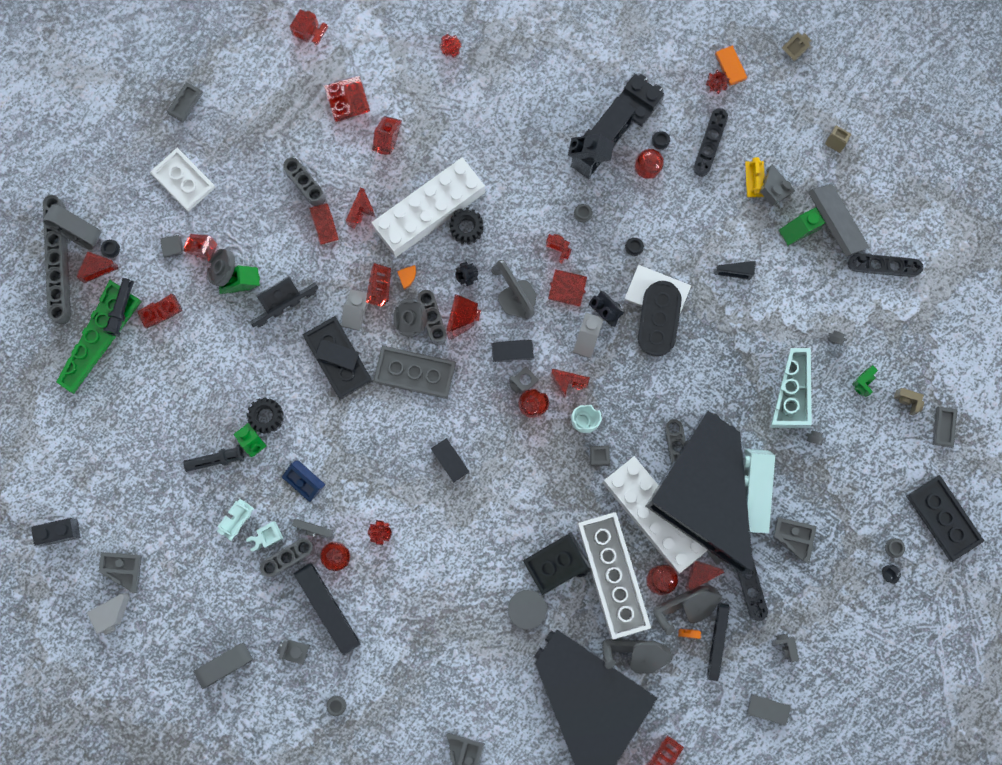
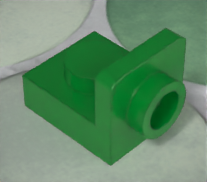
[852,365,878,397]

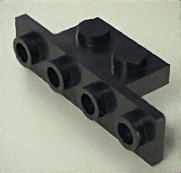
[250,276,318,328]

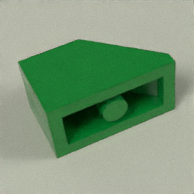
[779,207,825,246]
[219,265,260,294]

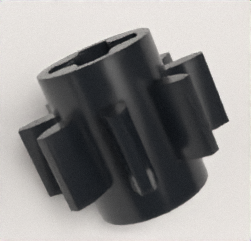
[455,262,478,286]

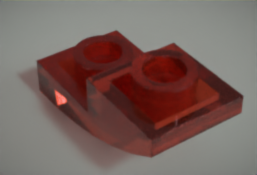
[342,76,370,117]
[324,80,353,122]
[309,203,339,245]
[137,294,183,328]

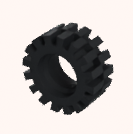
[449,208,484,245]
[247,397,284,434]

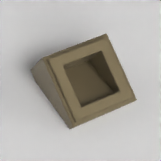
[825,126,852,153]

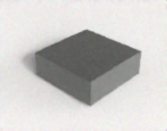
[160,235,183,258]
[590,445,610,466]

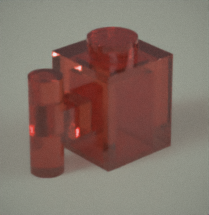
[290,9,329,45]

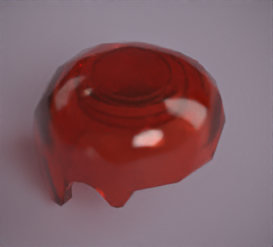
[634,148,664,179]
[518,389,550,418]
[320,541,351,571]
[646,564,679,595]

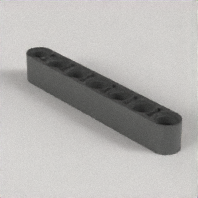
[43,195,71,325]

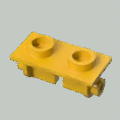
[745,157,765,197]

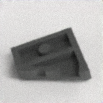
[760,164,795,206]
[773,517,817,564]
[98,552,142,593]

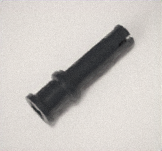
[103,278,134,337]
[183,445,244,472]

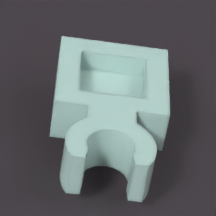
[246,521,284,551]

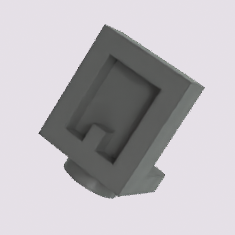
[771,633,800,663]
[277,639,310,665]

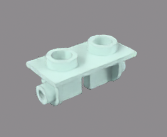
[217,499,254,541]

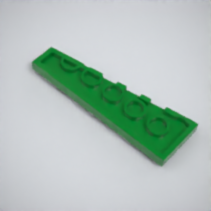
[56,280,142,394]

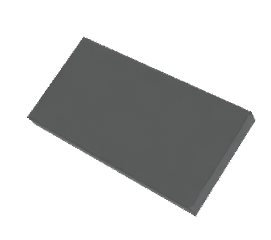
[808,184,870,257]
[373,345,456,399]

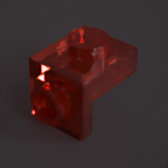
[546,234,572,264]

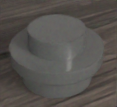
[574,204,593,223]
[828,330,847,346]
[806,430,826,445]
[885,538,905,558]
[326,696,347,716]

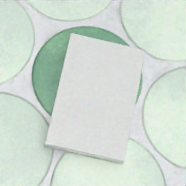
[150,148,216,212]
[624,265,691,313]

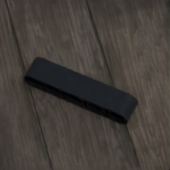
[294,562,361,655]

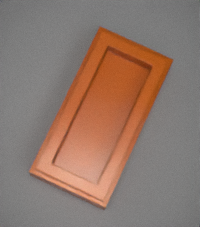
[715,45,747,86]

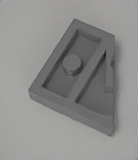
[446,732,485,765]

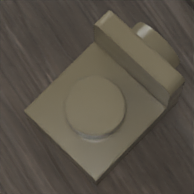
[782,32,812,62]
[894,387,924,415]

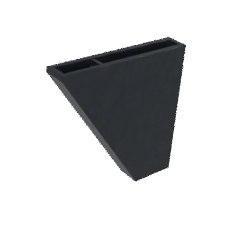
[645,411,753,575]
[534,629,658,765]

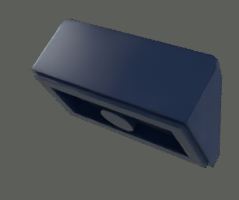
[282,460,325,502]

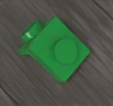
[234,423,267,457]

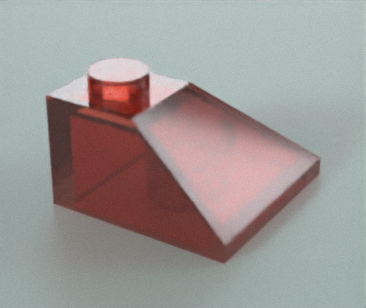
[446,294,481,340]

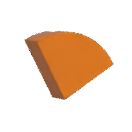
[397,265,416,290]
[678,629,701,639]

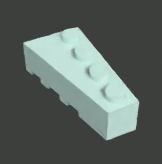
[770,348,812,428]
[744,449,775,533]

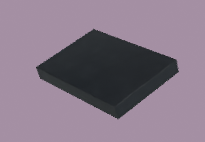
[523,532,591,595]

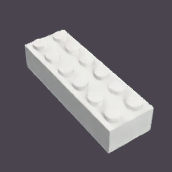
[371,157,485,258]
[602,456,708,574]
[577,512,651,639]

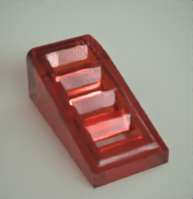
[366,263,391,306]
[647,735,684,765]

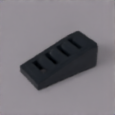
[714,261,756,280]

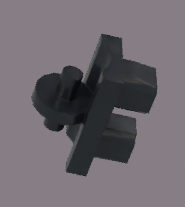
[589,291,625,327]

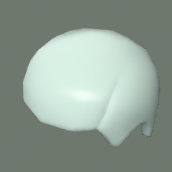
[571,405,602,433]

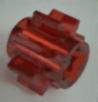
[439,34,462,58]
[706,69,730,94]
[367,520,392,545]

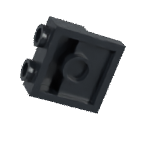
[619,73,665,127]

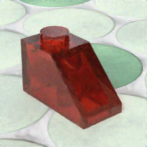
[372,116,402,155]

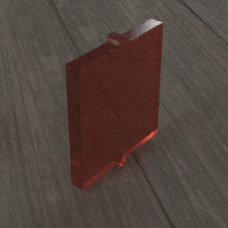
[548,269,587,307]

